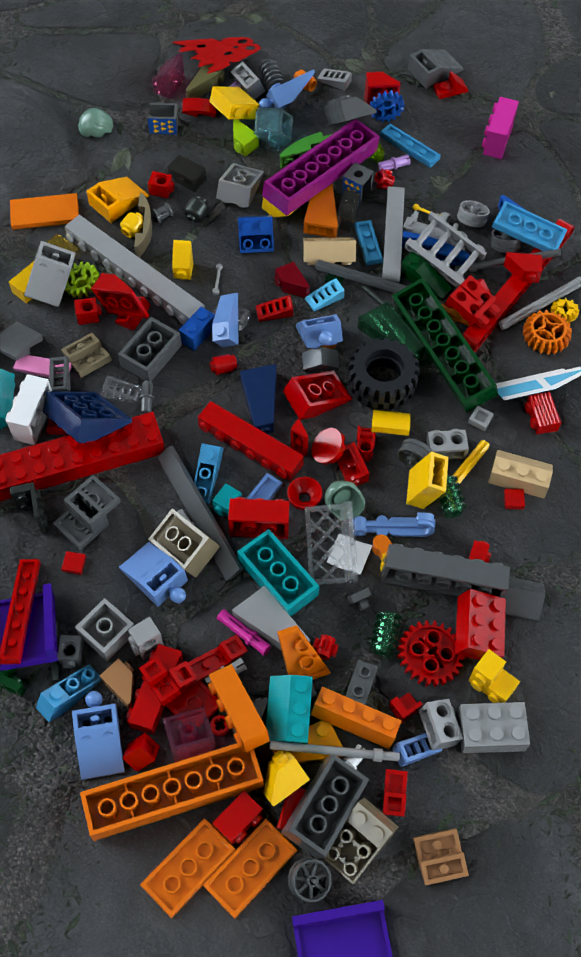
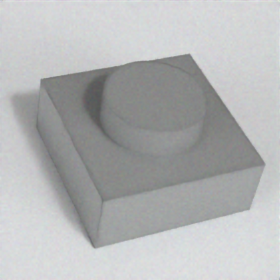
[468,406,494,431]

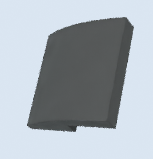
[0,322,43,361]

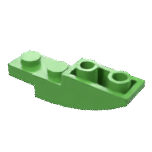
[280,132,332,168]

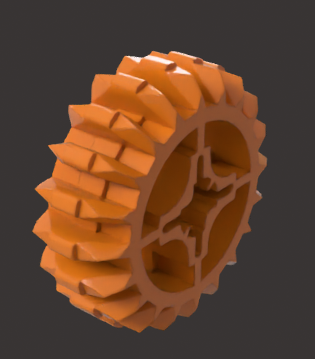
[523,309,572,355]

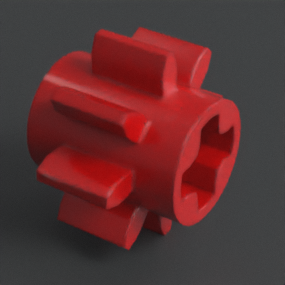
[374,168,395,190]
[312,635,339,660]

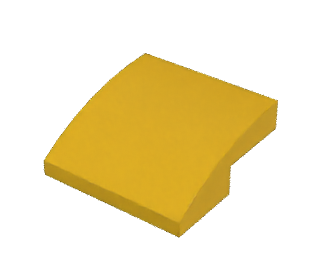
[371,409,410,436]

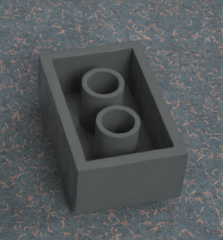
[118,317,182,381]

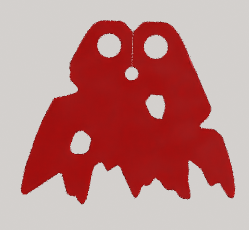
[172,37,261,74]

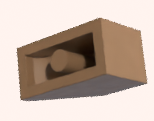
[100,659,135,710]

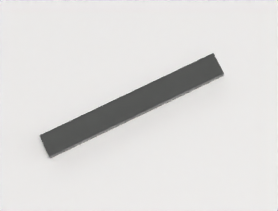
[158,446,243,581]

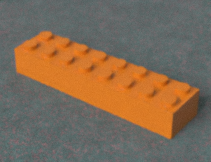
[80,743,264,841]

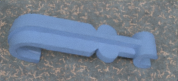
[354,513,436,537]

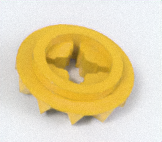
[551,298,580,322]

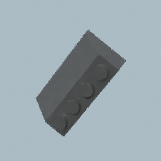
[323,95,376,125]

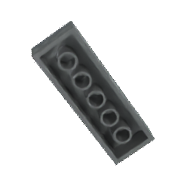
[380,544,510,598]

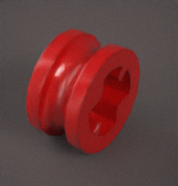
[210,715,229,737]

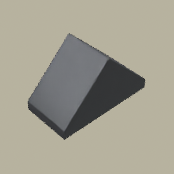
[302,347,339,371]

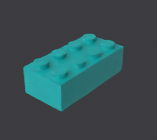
[237,529,319,617]

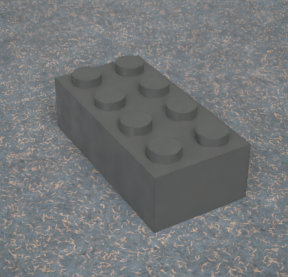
[281,754,369,859]

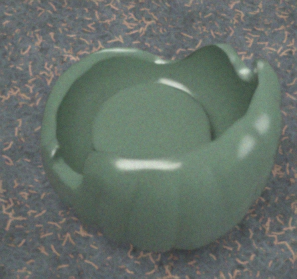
[78,108,113,138]
[325,480,365,521]

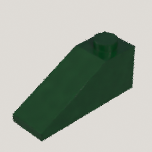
[400,251,452,301]

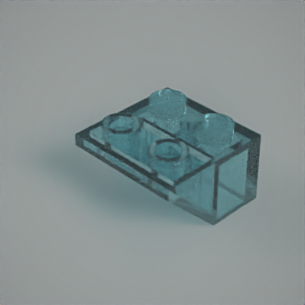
[254,108,293,151]

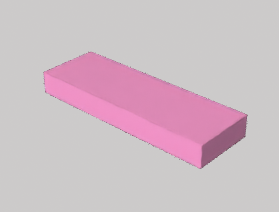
[13,355,72,381]

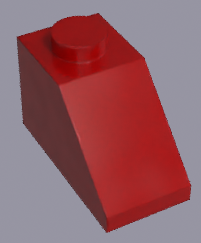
[504,252,542,283]

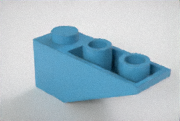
[194,443,224,504]
[36,665,101,722]

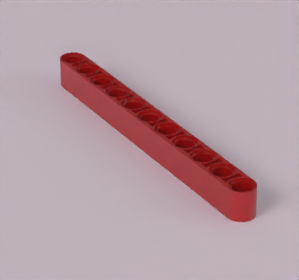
[463,219,575,352]

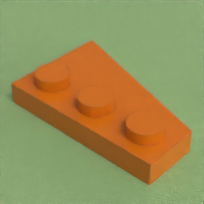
[277,625,331,679]

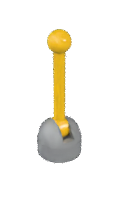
[413,204,451,224]

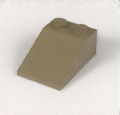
[148,508,220,577]

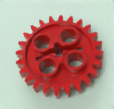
[397,620,465,687]

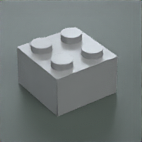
[75,598,134,662]

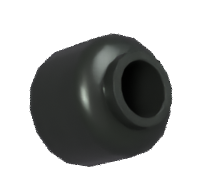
[184,196,209,223]

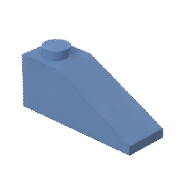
[212,293,238,347]

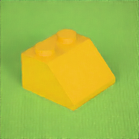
[263,751,310,807]

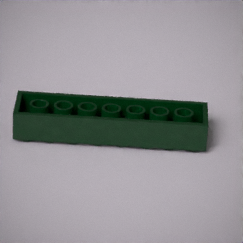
[392,277,498,413]

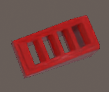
[255,295,293,322]

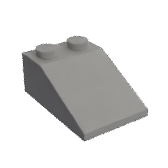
[216,163,264,207]

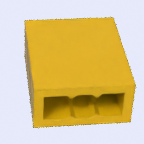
[209,86,259,119]
[406,452,448,509]

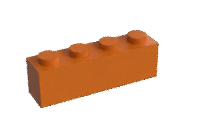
[208,664,270,752]
[311,687,401,749]

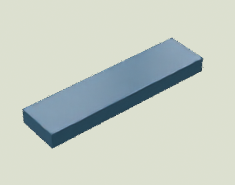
[380,124,441,168]

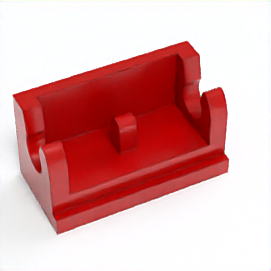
[336,442,369,486]

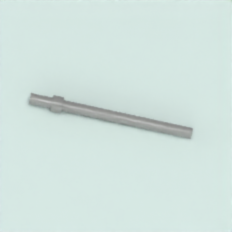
[269,741,400,762]

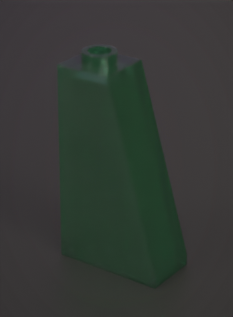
[357,302,425,361]

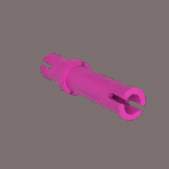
[217,609,272,656]

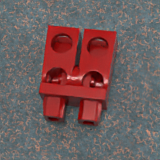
[444,275,501,329]

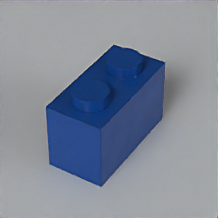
[179,307,215,351]

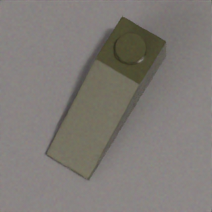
[186,63,226,98]

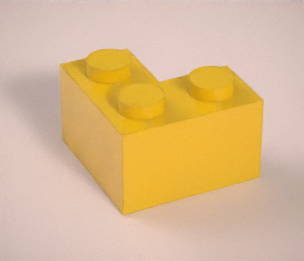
[468,649,520,703]

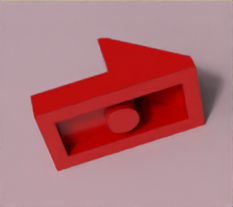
[433,71,468,100]

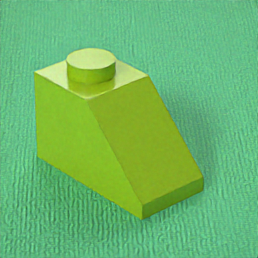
[233,119,259,157]

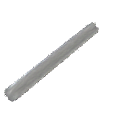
[498,276,581,330]

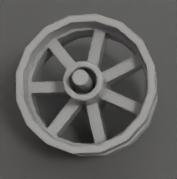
[457,200,490,227]

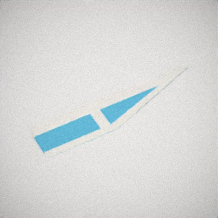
[496,367,581,400]

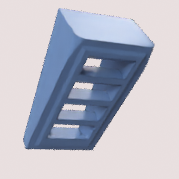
[392,733,442,767]

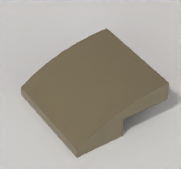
[61,333,112,378]

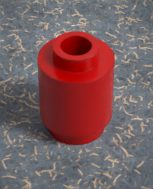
[209,354,237,375]

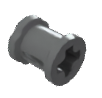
[151,202,174,223]

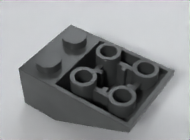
[408,49,464,88]

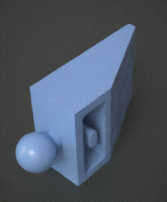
[259,69,315,113]
[296,314,343,349]
[119,542,188,607]
[72,691,125,780]

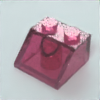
[152,53,185,99]
[163,707,216,763]

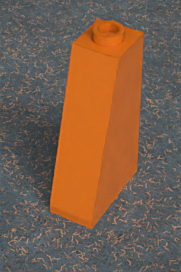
[303,183,338,238]

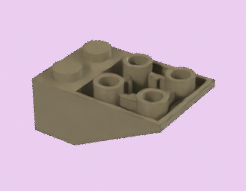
[323,798,399,884]

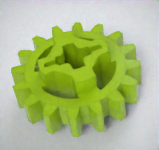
[65,261,100,298]

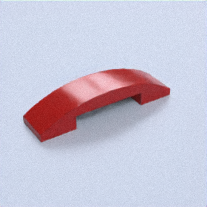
[168,634,248,689]

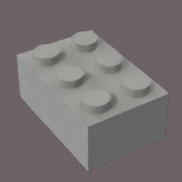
[457,702,530,753]

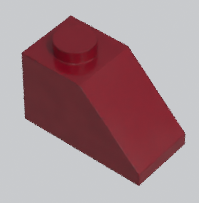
[274,261,310,298]

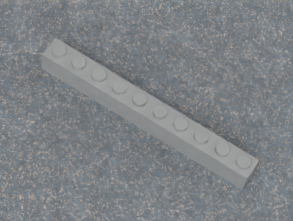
[65,215,205,325]

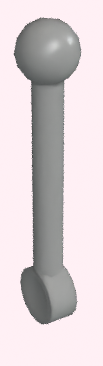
[212,264,223,295]

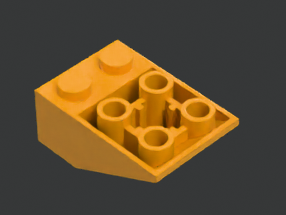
[86,177,149,223]

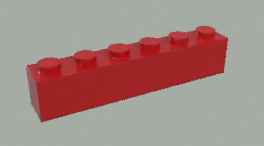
[198,401,304,481]

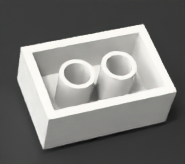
[6,374,52,445]

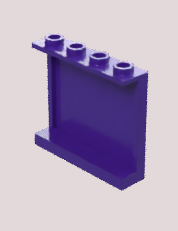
[0,583,58,671]
[292,900,393,957]

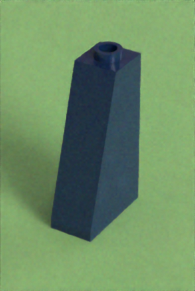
[240,364,276,434]

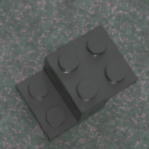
[53,475,121,551]

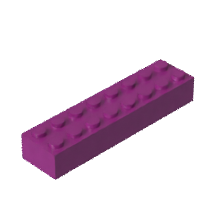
[262,118,380,216]

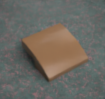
[412,828,469,885]

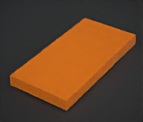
[10,193,79,230]
[140,818,236,919]
[203,819,298,919]

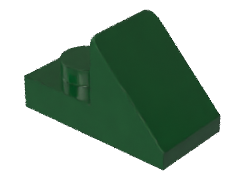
[0,668,26,697]

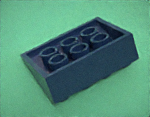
[43,391,132,443]

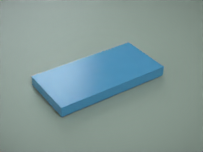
[492,201,568,251]

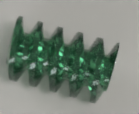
[439,476,467,518]
[369,611,402,658]

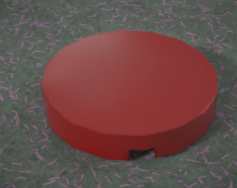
[311,428,346,465]

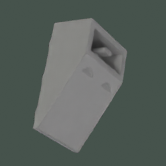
[24,241,76,307]

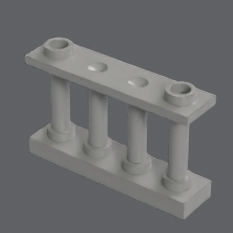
[405,211,487,288]

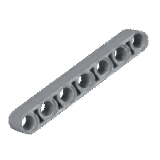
[382,186,405,283]

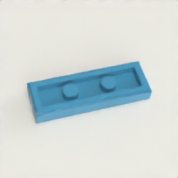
[354,220,383,266]

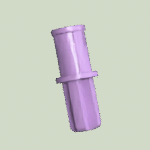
[378,155,411,171]

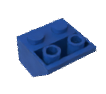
[238,215,274,253]

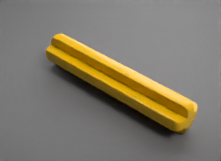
[451,440,490,485]

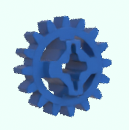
[370,90,405,123]

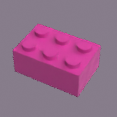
[481,97,519,159]

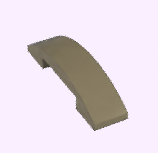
[134,193,152,258]

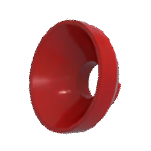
[287,476,323,510]

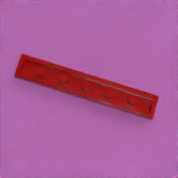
[0,559,41,664]

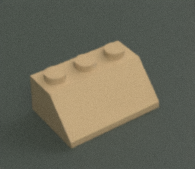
[303,237,356,265]
[488,450,553,498]

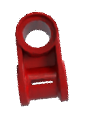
[356,425,376,462]

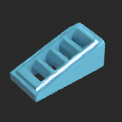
[305,279,345,311]

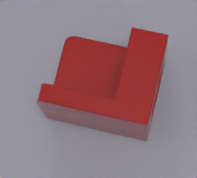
[389,693,423,724]
[122,733,160,771]

